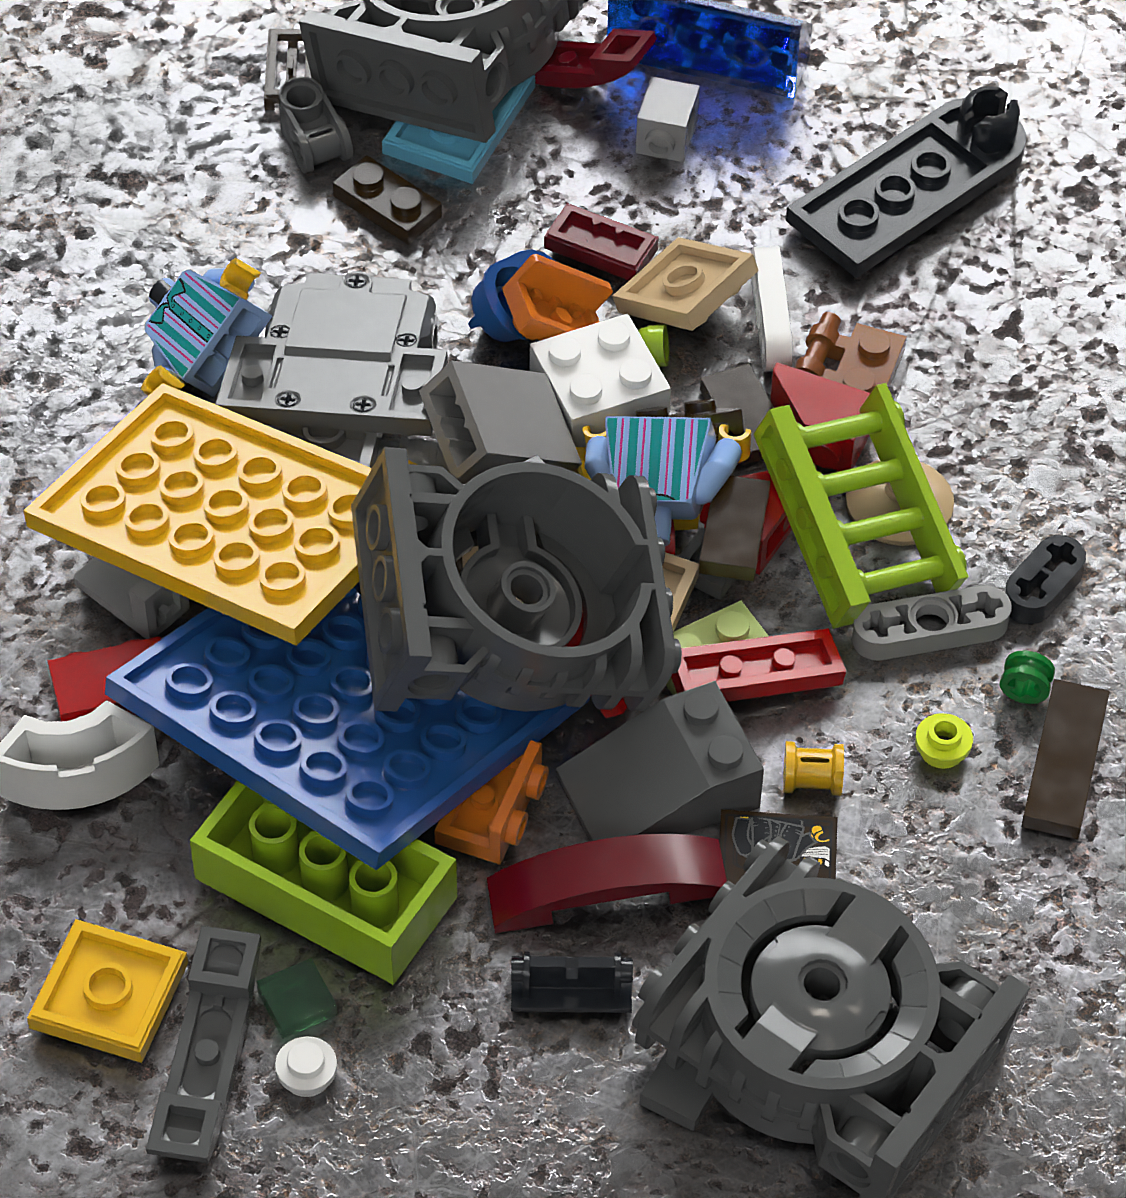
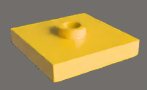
[27,919,188,1063]

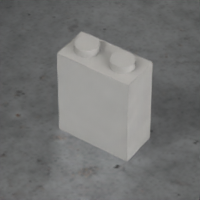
[419,360,582,484]

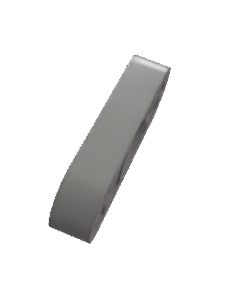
[852,585,1012,661]

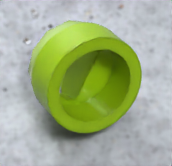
[638,324,669,367]

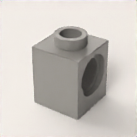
[636,76,700,162]

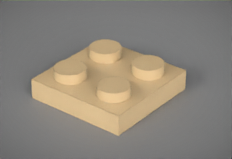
[612,237,759,331]

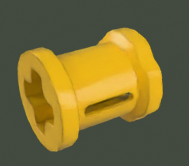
[783,741,844,796]

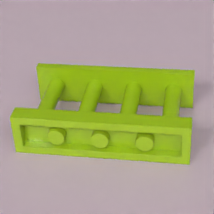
[753,383,969,629]

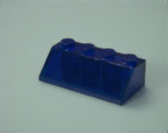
[607,0,813,99]

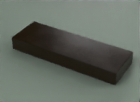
[1021,679,1110,840]

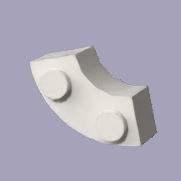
[0,700,159,810]

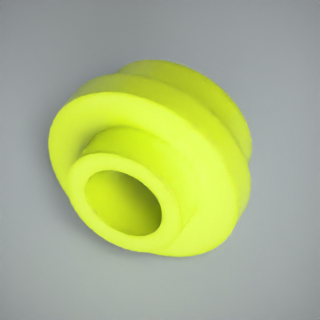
[915,713,973,769]

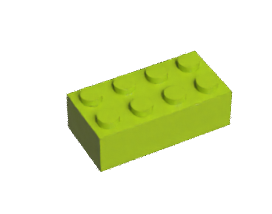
[190,780,457,985]

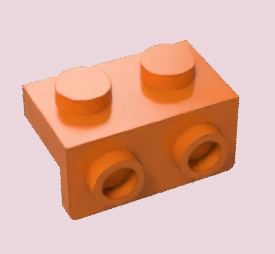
[502,254,613,340]
[434,740,549,865]

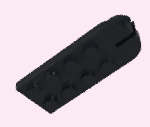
[786,86,1026,278]

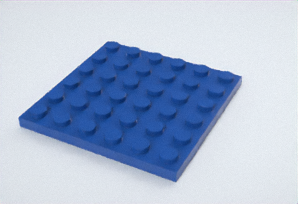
[105,587,590,870]

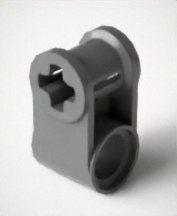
[279,76,353,174]

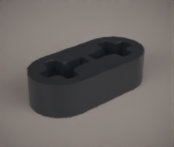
[1005,535,1086,625]

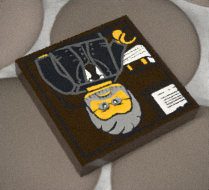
[719,809,838,885]

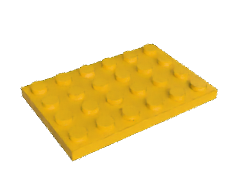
[23,383,372,646]

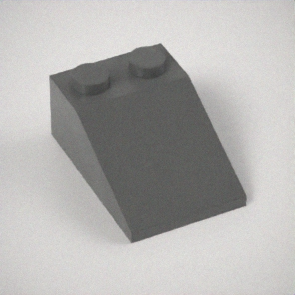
[556,681,764,841]

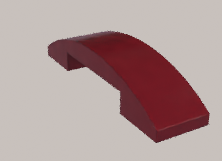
[534,28,657,88]
[487,834,727,934]

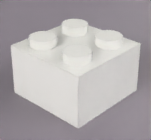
[530,313,671,447]

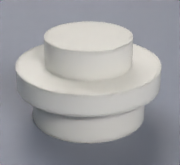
[275,1036,337,1097]

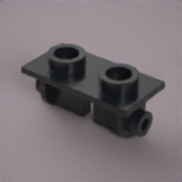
[511,952,633,1013]

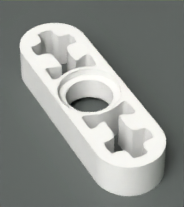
[751,246,792,372]

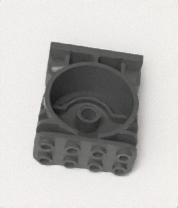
[299,0,589,143]
[351,447,682,711]
[632,836,1030,1198]

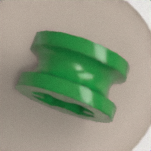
[1000,650,1055,704]

